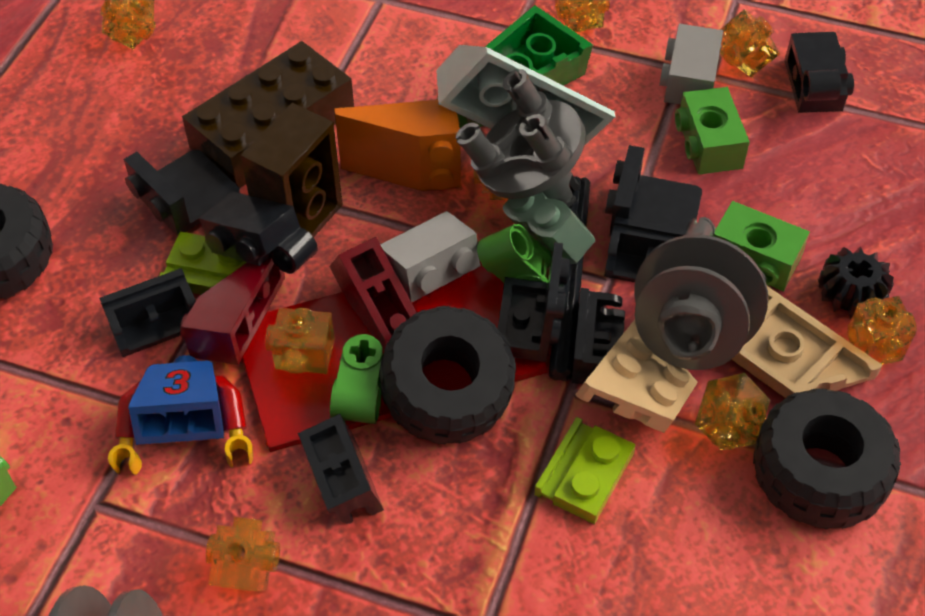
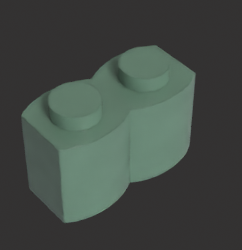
[503,192,595,264]

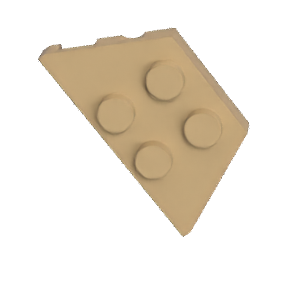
[732,286,882,398]
[575,319,698,433]

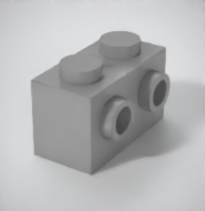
[660,24,723,105]
[380,211,480,302]

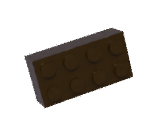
[182,41,354,188]

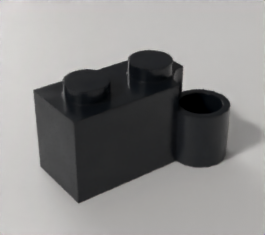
[784,32,854,113]
[199,192,318,274]

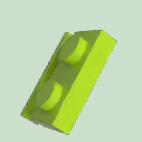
[159,231,247,295]
[534,417,636,525]

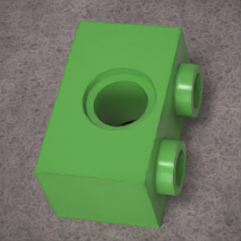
[675,87,750,175]
[713,201,810,291]

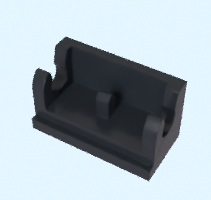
[604,216,687,282]
[99,268,196,358]
[571,288,625,384]
[298,414,384,524]

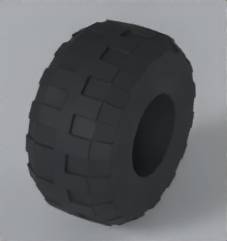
[0,183,53,299]
[380,306,516,445]
[753,389,901,529]

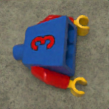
[108,355,253,475]

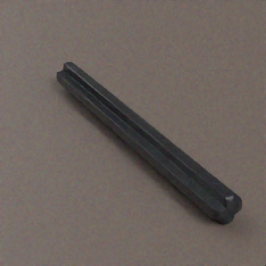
[549,176,591,381]

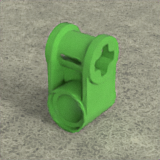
[477,224,552,283]
[330,334,383,424]

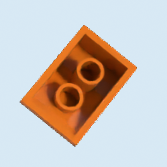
[334,100,461,191]

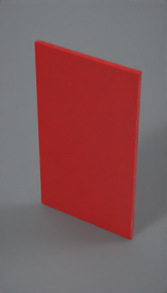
[242,262,548,452]

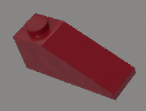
[329,237,417,351]
[180,257,285,365]

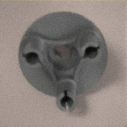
[456,69,586,207]

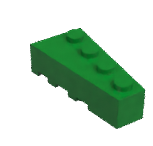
[437,5,593,128]

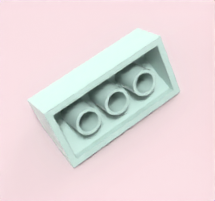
[436,45,615,146]

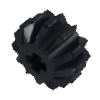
[818,246,894,319]

